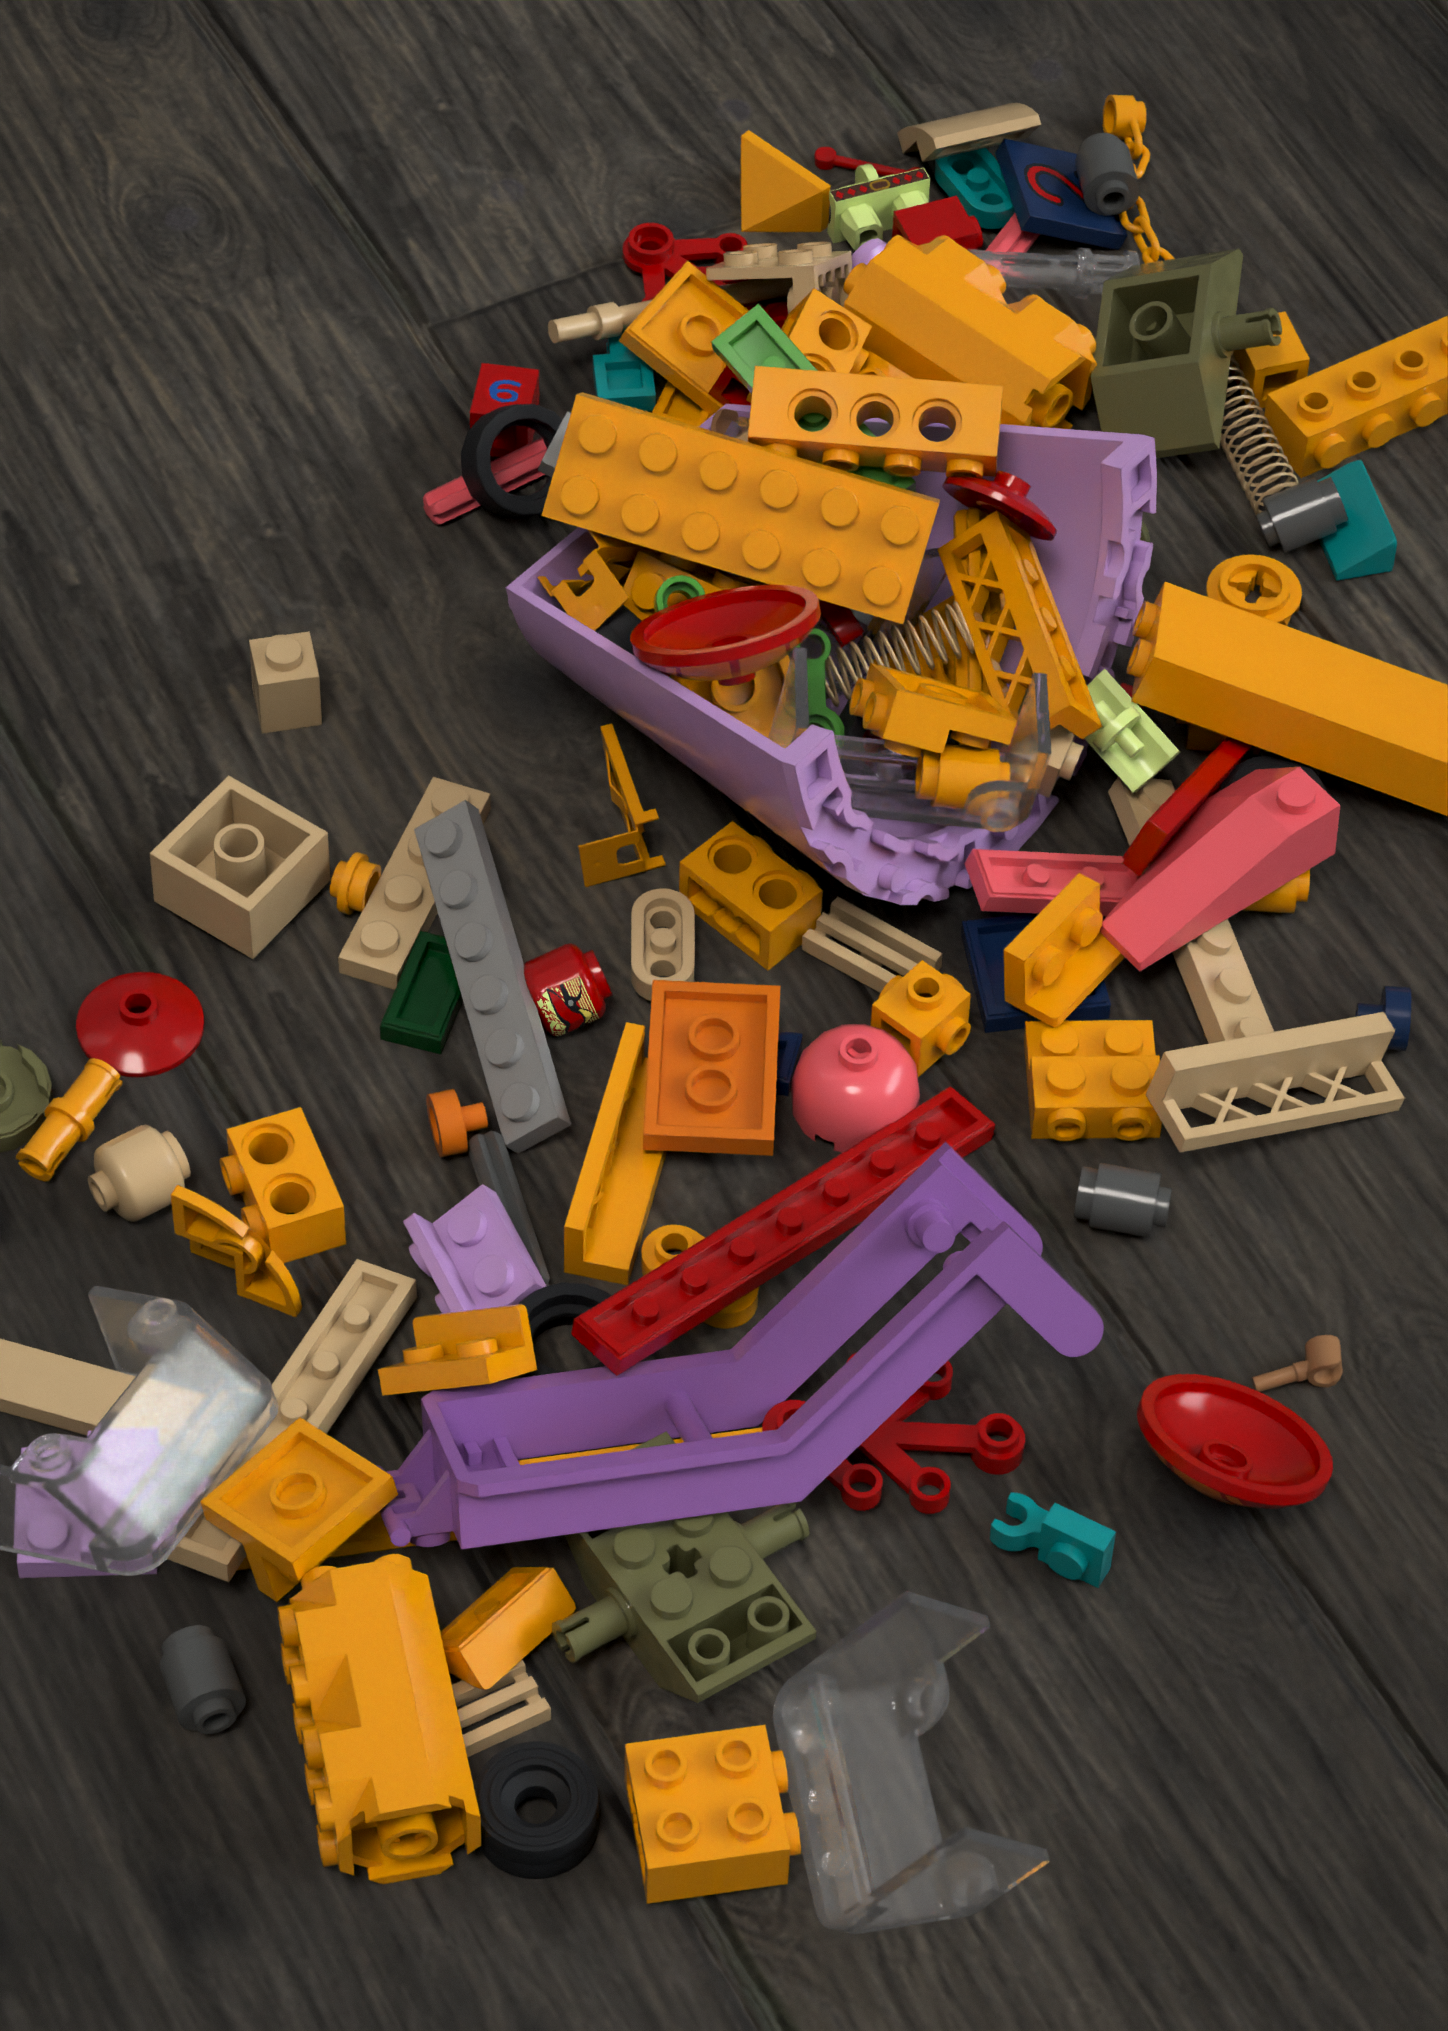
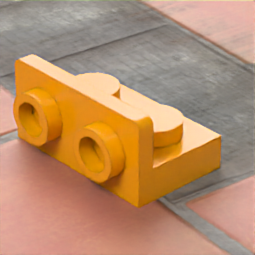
[1004,873,1125,1027]
[378,1304,537,1396]

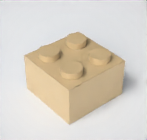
[150,775,331,959]

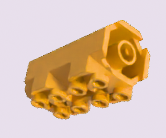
[843,235,1097,429]
[277,1554,481,1884]

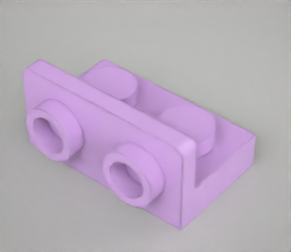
[403,1184,546,1313]

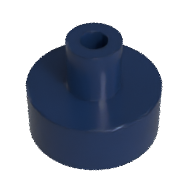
[1355,986,1411,1051]

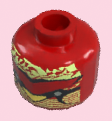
[524,943,613,1037]

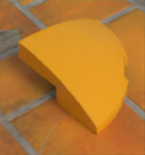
[171,1185,302,1317]

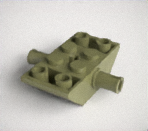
[1091,248,1282,458]
[552,1431,817,1703]

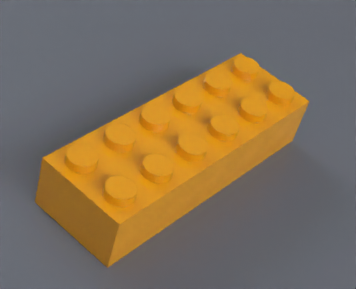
[541,392,940,624]

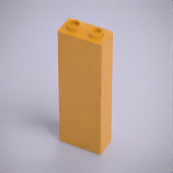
[1127,582,1448,816]

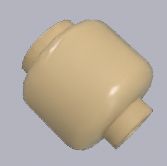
[88,1125,191,1222]

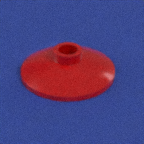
[942,471,1057,541]
[76,972,204,1077]

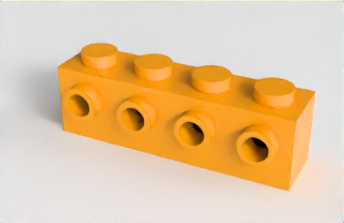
[1262,316,1448,478]

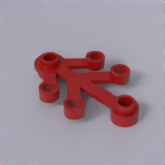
[622,223,789,329]
[762,1352,1025,1514]

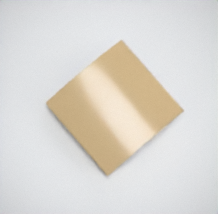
[897,103,1041,162]

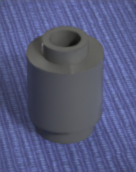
[1075,133,1140,216]
[1256,477,1348,554]
[1074,1163,1172,1238]
[159,1625,246,1734]

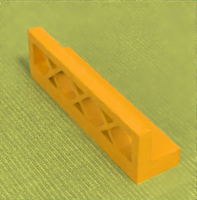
[937,510,1102,750]
[564,1022,667,1285]

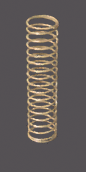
[1220,352,1299,515]
[795,601,975,707]

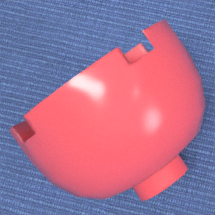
[791,1024,920,1153]

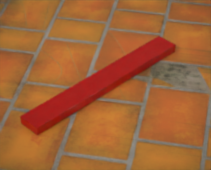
[571,1086,996,1376]

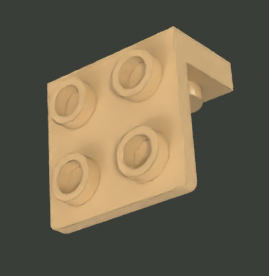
[706,242,852,314]

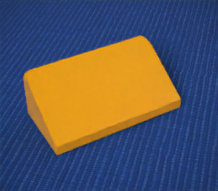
[440,1567,576,1690]

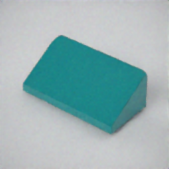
[1317,460,1397,581]

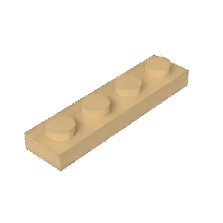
[338,777,491,990]

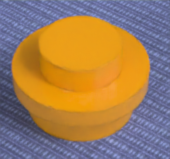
[330,852,381,915]

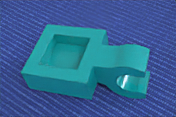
[592,329,656,411]
[989,1492,1116,1588]

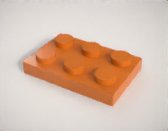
[643,980,781,1156]

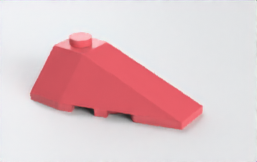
[1100,767,1340,972]

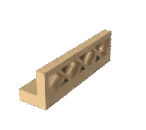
[1146,1012,1405,1152]

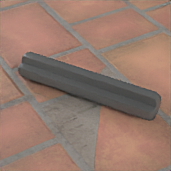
[469,1130,550,1286]

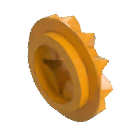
[1206,555,1302,626]

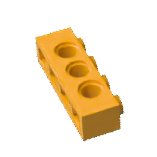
[748,366,1003,478]

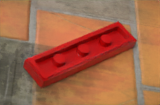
[1122,737,1256,876]

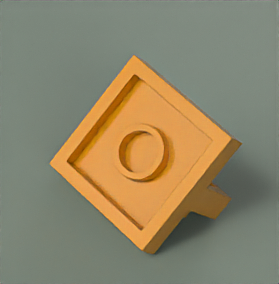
[200,1417,398,1602]

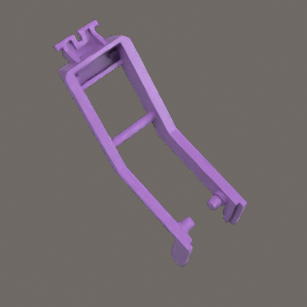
[376,1142,1104,1549]

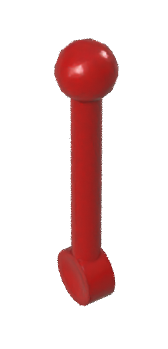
[814,147,920,177]

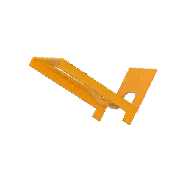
[537,530,661,631]
[578,723,666,887]

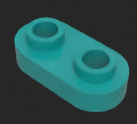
[934,148,1015,229]

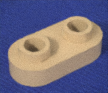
[631,888,695,1001]

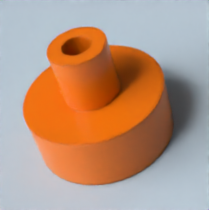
[426,1089,488,1158]

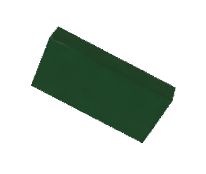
[380,931,463,1055]

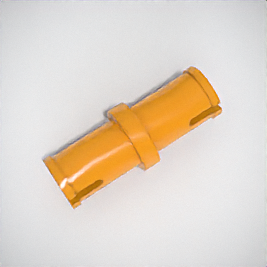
[15,1058,123,1182]

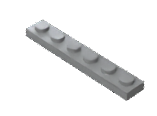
[414,800,571,1154]

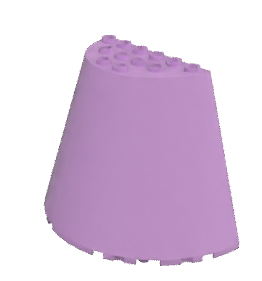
[505,404,1157,905]

